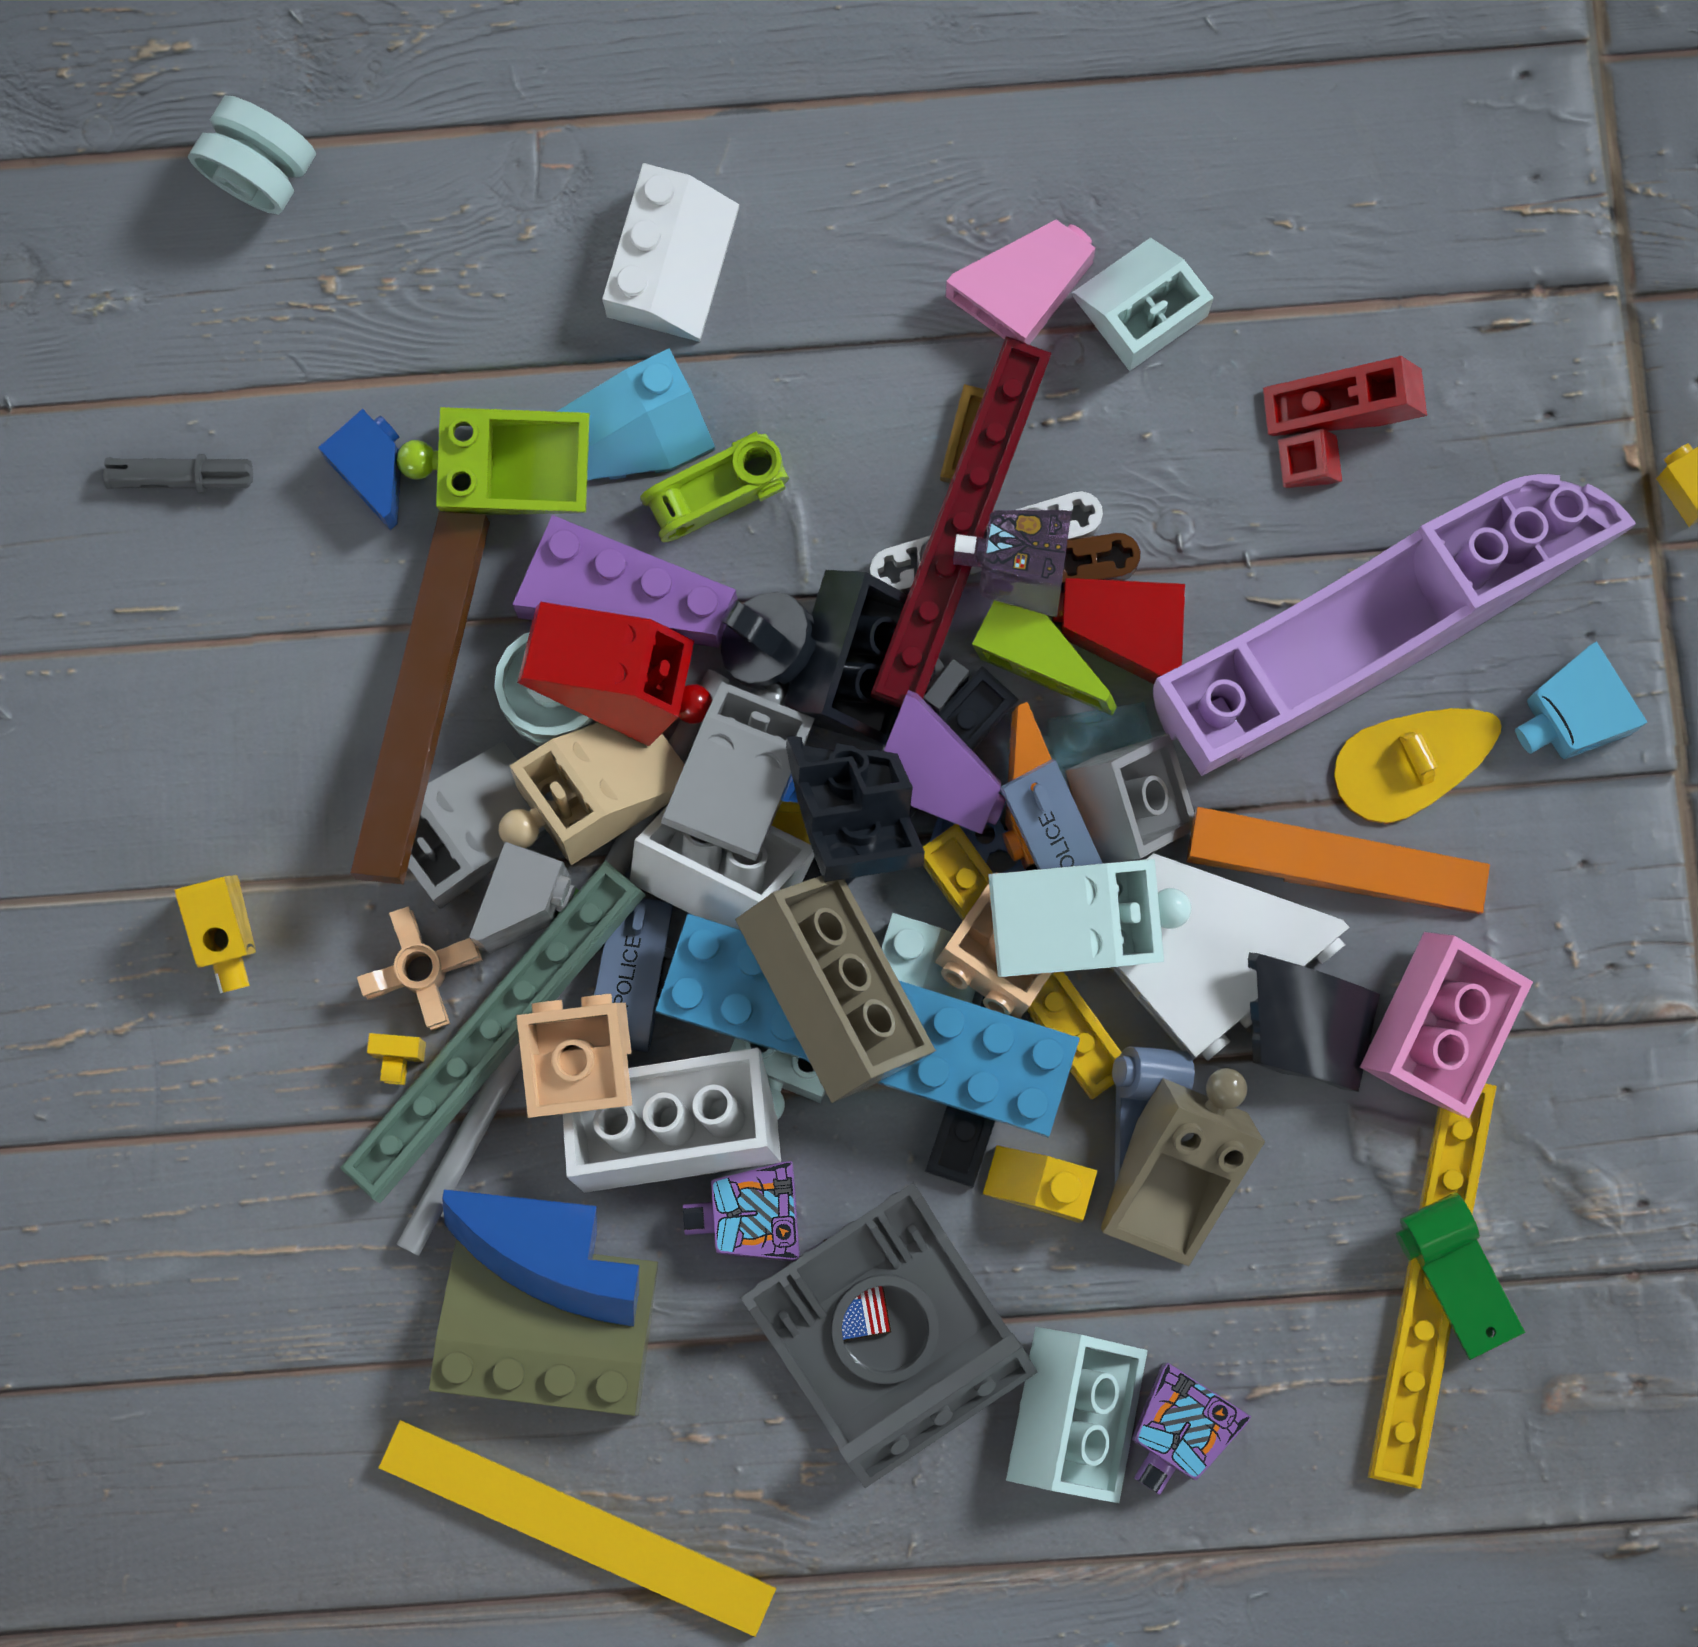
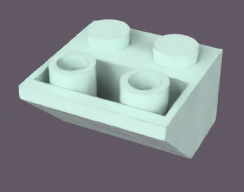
[1072,237,1213,371]

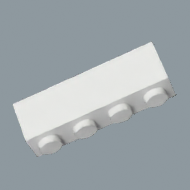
[563,1048,781,1193]

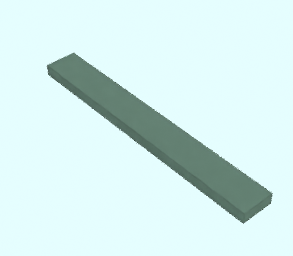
[340,860,646,1203]

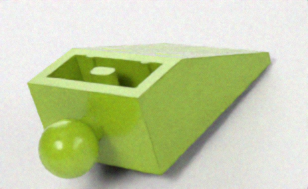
[396,407,590,515]

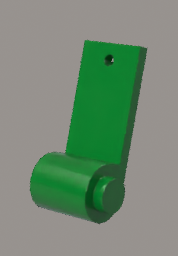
[1396,1192,1526,1360]

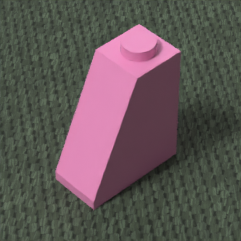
[945,220,1096,345]

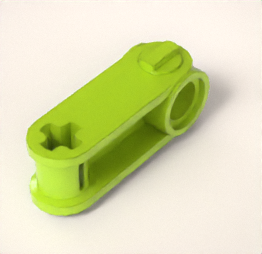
[640,431,789,542]

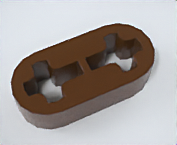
[1047,533,1141,588]

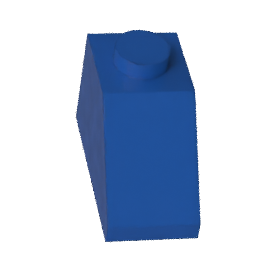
[318,408,401,530]

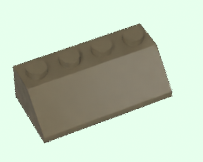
[735,876,936,1103]

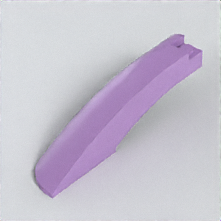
[1153,474,1636,776]

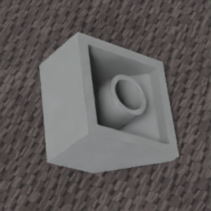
[1065,734,1194,863]
[469,842,575,954]

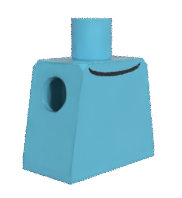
[1515,641,1647,759]

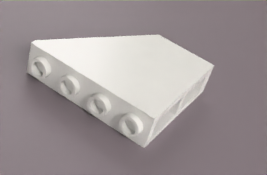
[1111,853,1350,1061]

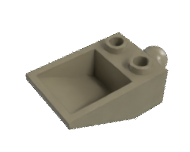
[1101,1068,1265,1266]

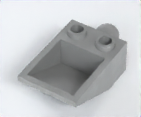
[661,682,815,861]

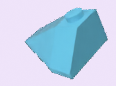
[556,348,716,480]

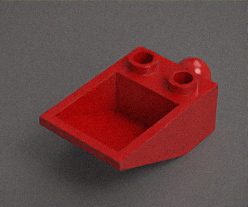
[517,602,713,746]

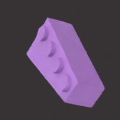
[512,515,737,648]

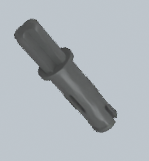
[103,454,253,493]

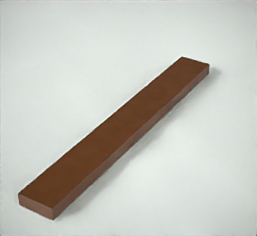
[350,511,490,885]

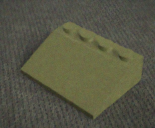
[429,1239,658,1416]

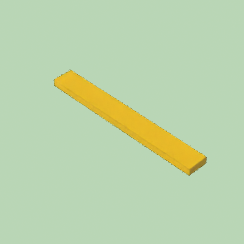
[1368,1083,1497,1489]
[378,1420,777,1637]

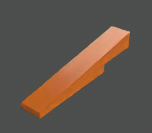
[1186,807,1490,914]

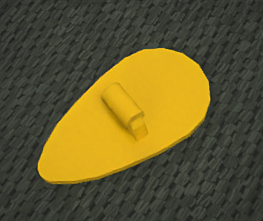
[1333,708,1502,824]

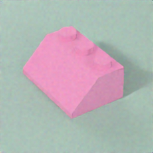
[1360,932,1533,1118]

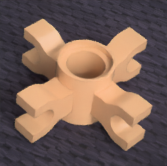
[357,906,483,1031]

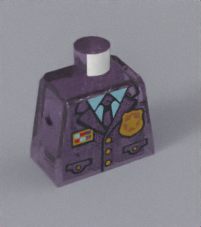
[953,510,1072,617]

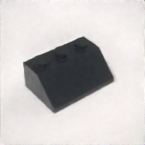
[783,570,908,747]

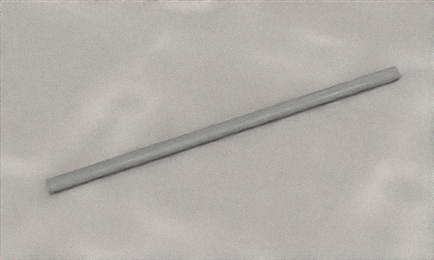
[397,670,729,1256]

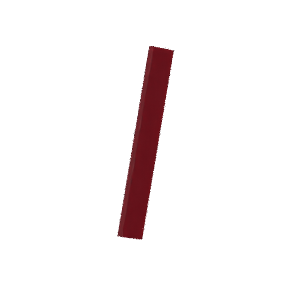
[870,336,1052,708]

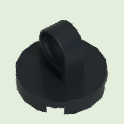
[720,592,816,691]

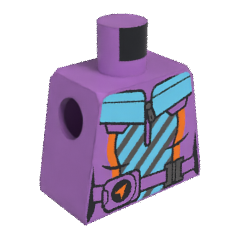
[683,1161,800,1262]
[1131,1363,1251,1495]

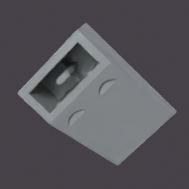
[408,741,547,909]

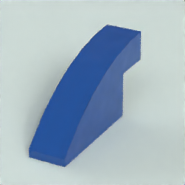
[442,1190,639,1327]

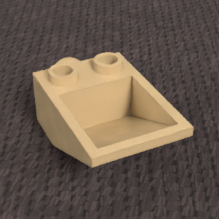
[499,723,685,865]

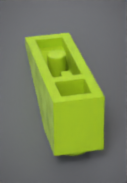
[972,592,1117,716]

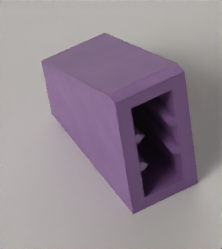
[884,690,1006,834]

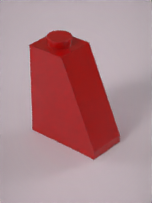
[1052,578,1185,684]

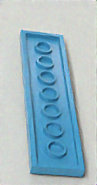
[655,914,1080,1138]

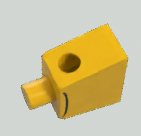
[174,875,256,993]

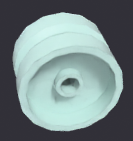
[187,95,316,215]
[494,632,599,747]

